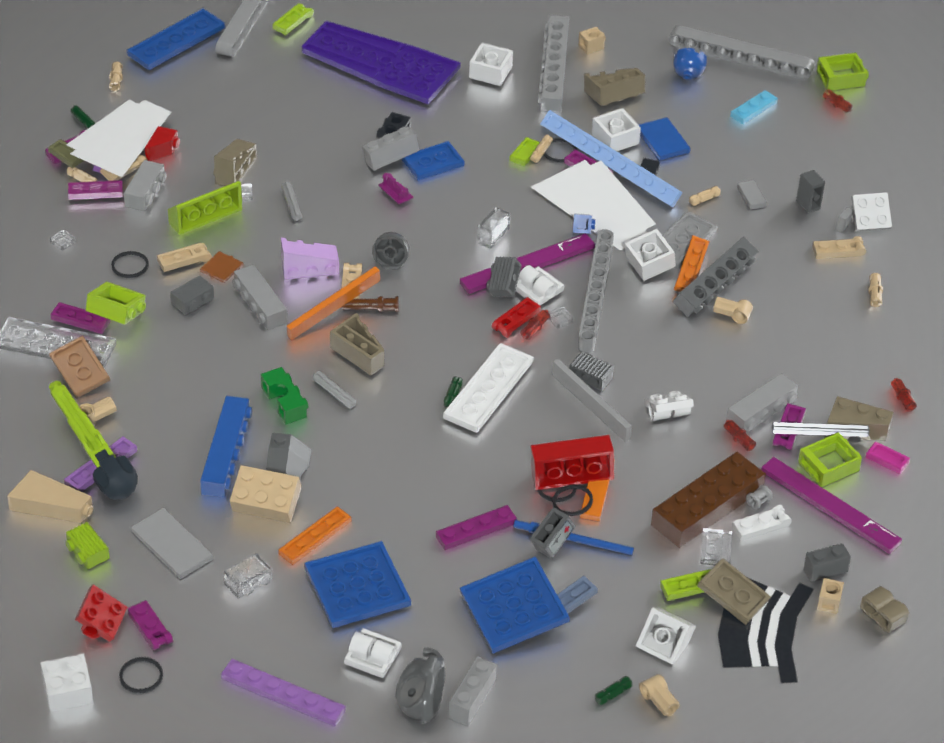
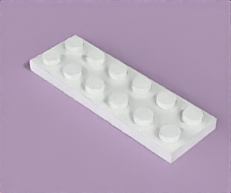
[443,343,533,433]

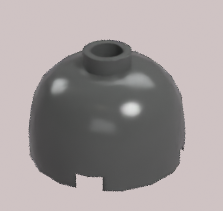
[372,232,409,270]

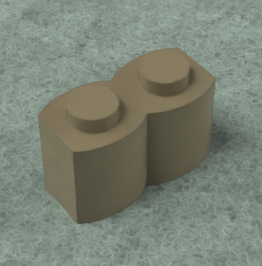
[860,586,910,633]

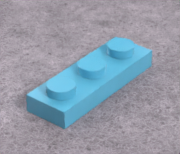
[730,90,778,124]

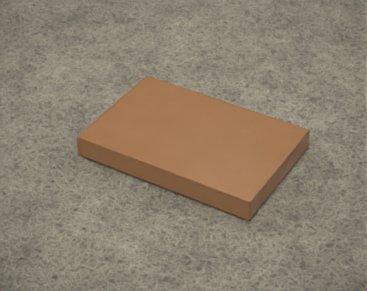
[49,335,110,399]

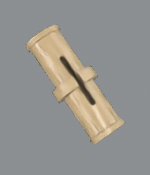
[109,62,123,91]
[868,273,883,307]

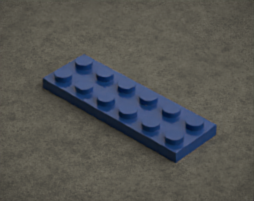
[127,8,225,70]

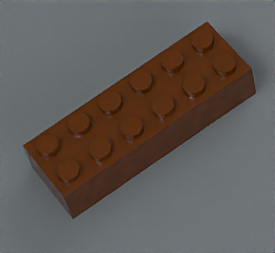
[651,452,766,548]

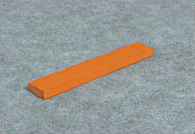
[286,266,380,341]

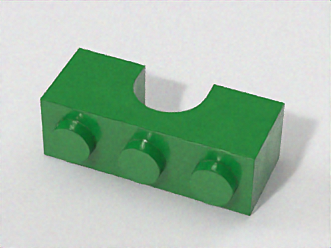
[261,367,309,425]

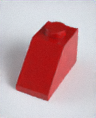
[145,126,180,161]

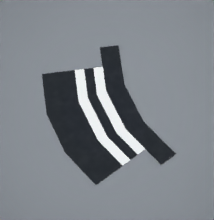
[718,577,814,683]

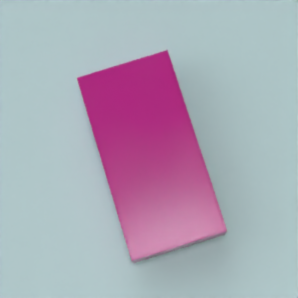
[865,441,910,474]

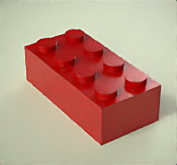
[531,435,614,490]

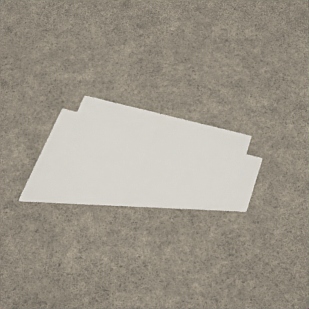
[66,100,171,177]
[531,160,656,251]

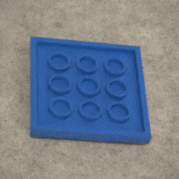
[304,541,411,628]
[460,556,570,654]

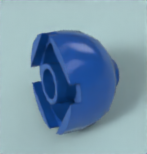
[673,48,707,80]

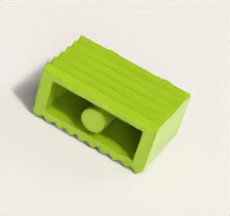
[65,522,110,569]

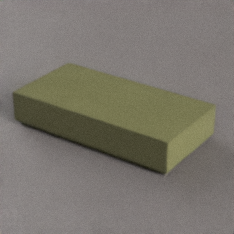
[48,139,84,168]

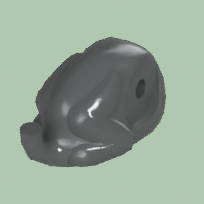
[395,648,446,724]

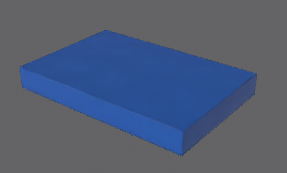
[639,117,690,161]
[402,141,465,181]

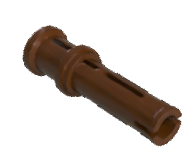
[342,296,399,313]

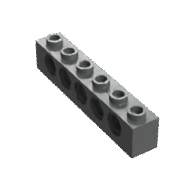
[672,236,759,317]

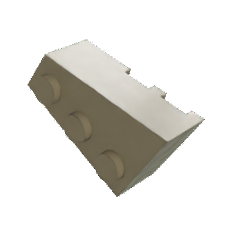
[584,68,645,106]
[213,139,257,186]
[330,313,384,375]
[824,396,894,441]

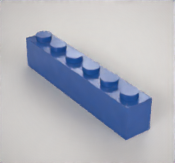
[200,396,252,498]

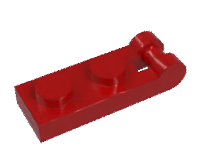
[491,297,541,338]

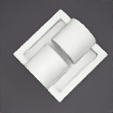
[851,192,892,231]
[515,265,564,305]
[644,391,694,421]
[344,629,401,678]

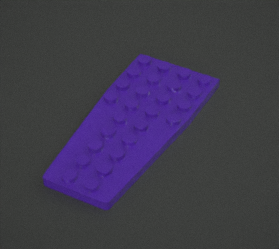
[302,21,461,104]

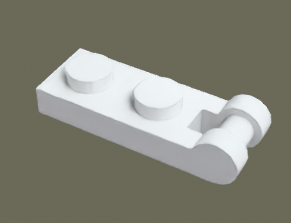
[732,505,792,541]

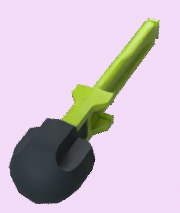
[49,380,138,500]

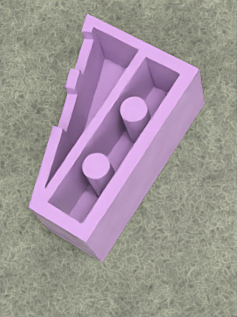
[281,238,339,280]

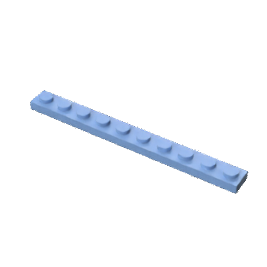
[540,110,682,207]

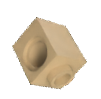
[578,27,605,54]
[817,578,844,614]

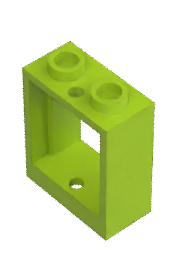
[816,53,869,91]
[86,281,146,325]
[798,432,862,487]

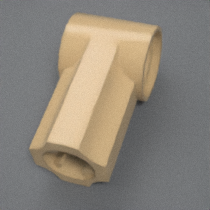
[713,296,753,324]
[79,396,117,427]
[639,674,680,716]

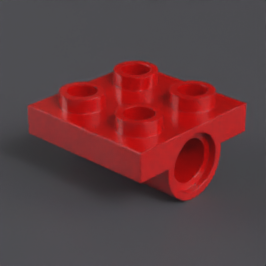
[75,584,128,642]

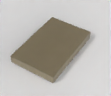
[697,558,771,625]

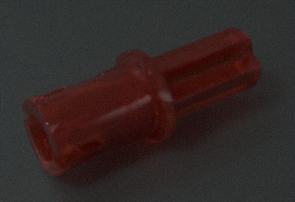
[823,89,853,113]
[520,310,551,340]
[891,378,917,412]
[723,420,756,452]

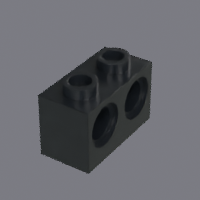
[376,112,411,139]

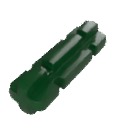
[70,105,95,129]
[443,376,463,407]
[595,676,633,705]

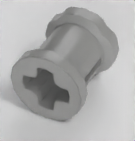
[746,485,773,510]

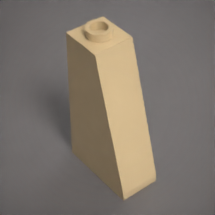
[7,470,93,523]

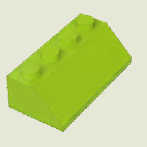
[168,181,242,235]

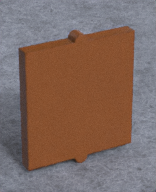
[200,251,244,283]

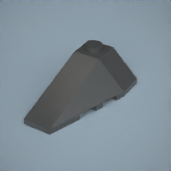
[266,433,312,480]

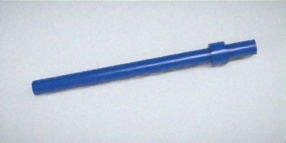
[514,520,634,555]

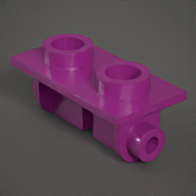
[378,173,413,205]

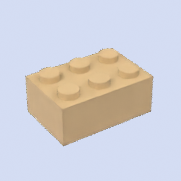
[230,465,302,523]

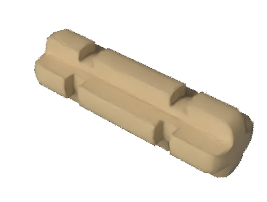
[530,135,553,163]
[67,167,97,182]
[689,186,721,206]

